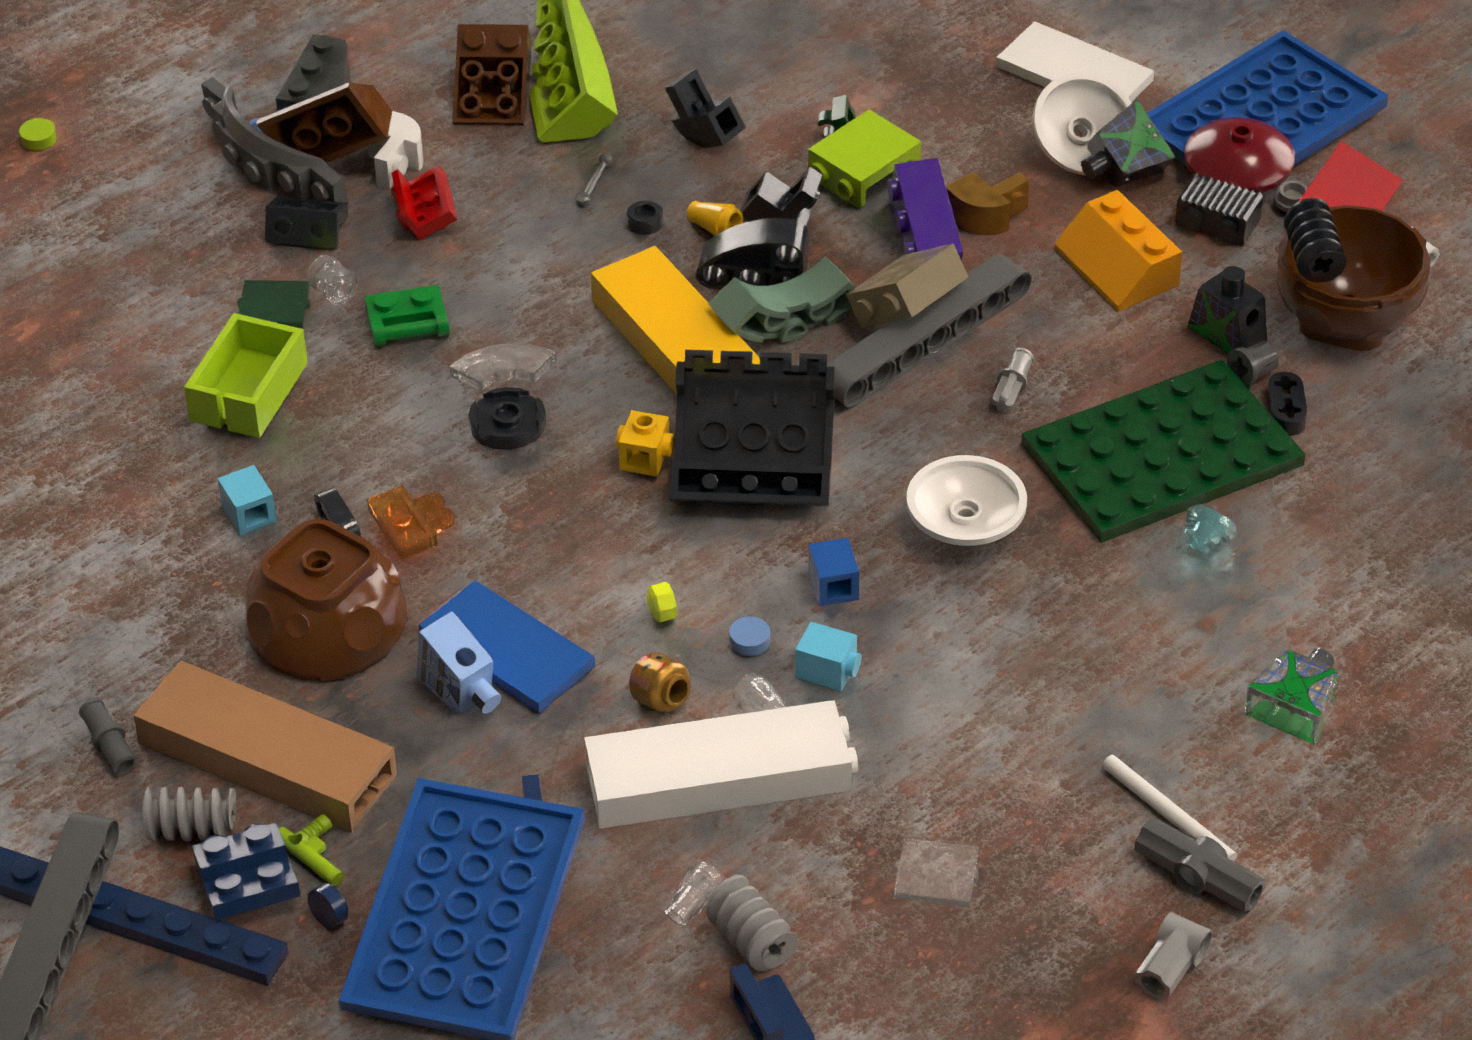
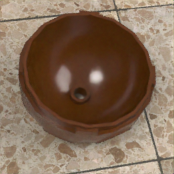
[1276,205,1430,351]
[244,519,408,682]

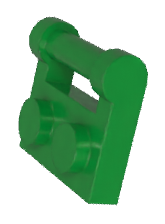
[364,284,450,347]

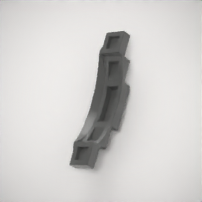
[201,77,348,203]

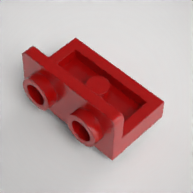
[391,165,457,240]

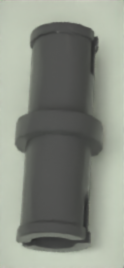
[79,698,138,776]

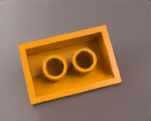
[1054,190,1182,312]

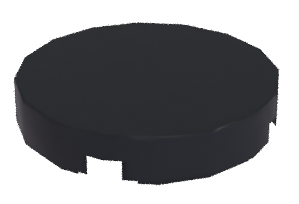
[468,387,546,450]

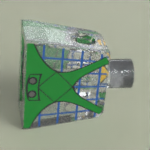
[1244,648,1340,746]

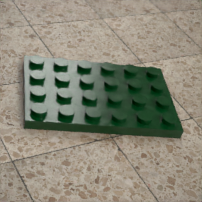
[1021,359,1306,543]

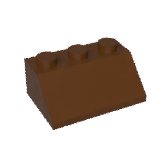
[256,82,392,163]

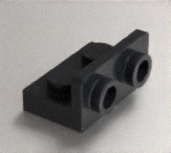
[265,196,348,249]

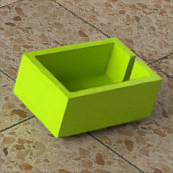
[184,313,308,438]

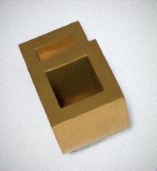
[946,172,1029,235]

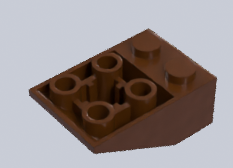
[453,24,532,125]

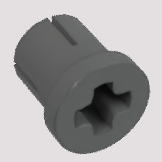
[1227,341,1279,386]

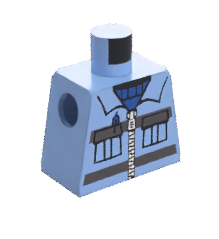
[417,611,502,714]

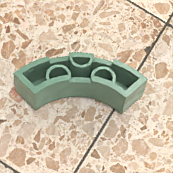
[708,256,856,343]

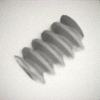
[143,786,237,842]
[706,875,798,971]

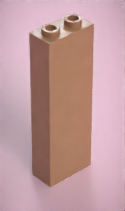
[133,661,397,832]

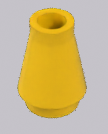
[687,201,743,236]

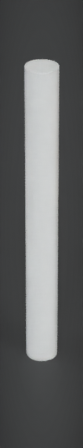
[1102,755,1237,862]

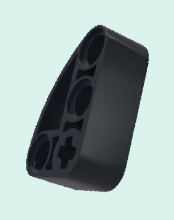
[695,218,809,290]

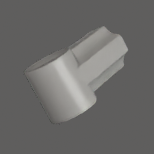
[1135,912,1213,1000]

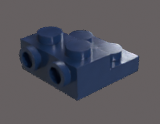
[192,823,301,920]

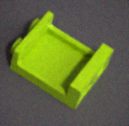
[808,109,922,209]

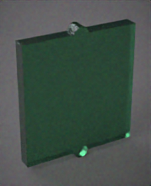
[237,280,310,328]

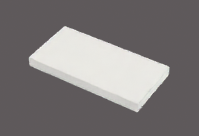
[996,21,1154,102]

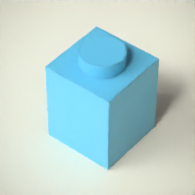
[217,465,277,536]
[795,622,862,691]

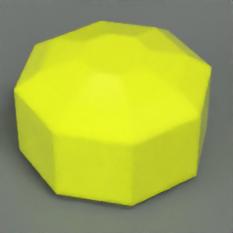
[646,582,677,622]

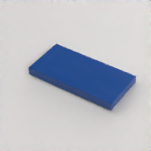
[419,580,595,713]

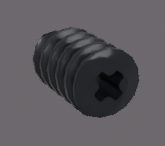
[1284,198,1347,283]

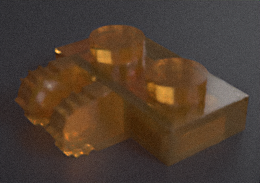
[367,485,457,560]

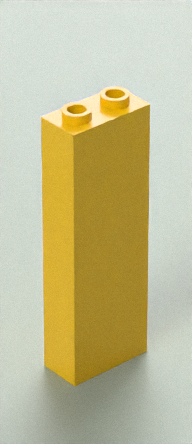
[591,246,760,394]

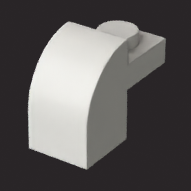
[367,111,423,189]

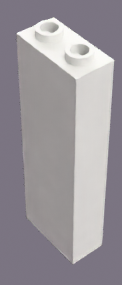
[584,700,858,829]

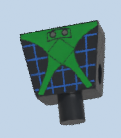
[1081,100,1176,187]
[1188,266,1267,354]

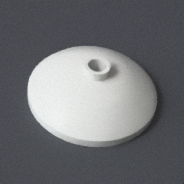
[1032,72,1132,175]
[906,455,1027,546]

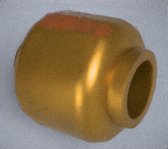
[629,653,691,712]

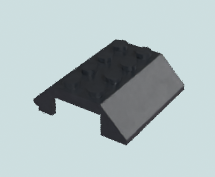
[669,349,835,507]

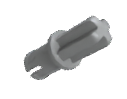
[991,347,1034,412]

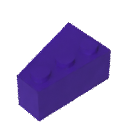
[887,158,963,261]

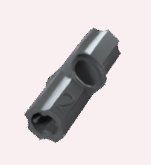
[1134,818,1266,913]

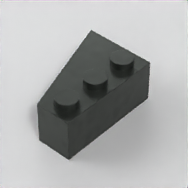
[276,34,350,111]

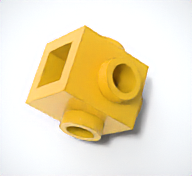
[616,410,675,477]

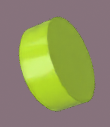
[19,118,57,151]

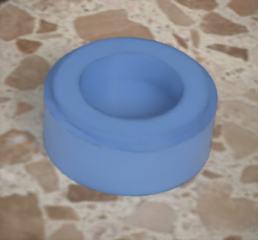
[729,616,770,656]

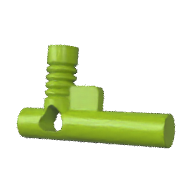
[279,814,344,887]

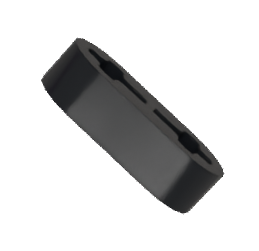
[1267,371,1307,436]
[314,487,361,537]

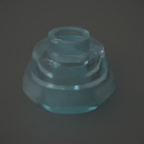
[1184,504,1237,555]

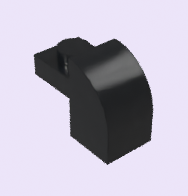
[664,68,746,148]
[740,167,822,226]

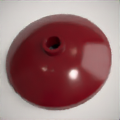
[1184,117,1295,193]

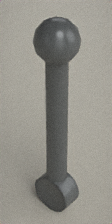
[576,153,613,207]

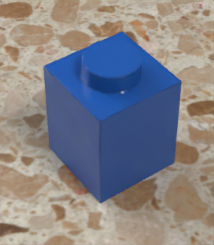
[809,538,859,606]

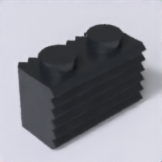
[1175,173,1263,245]

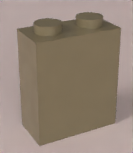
[846,243,969,328]

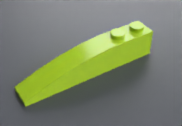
[530,0,618,142]

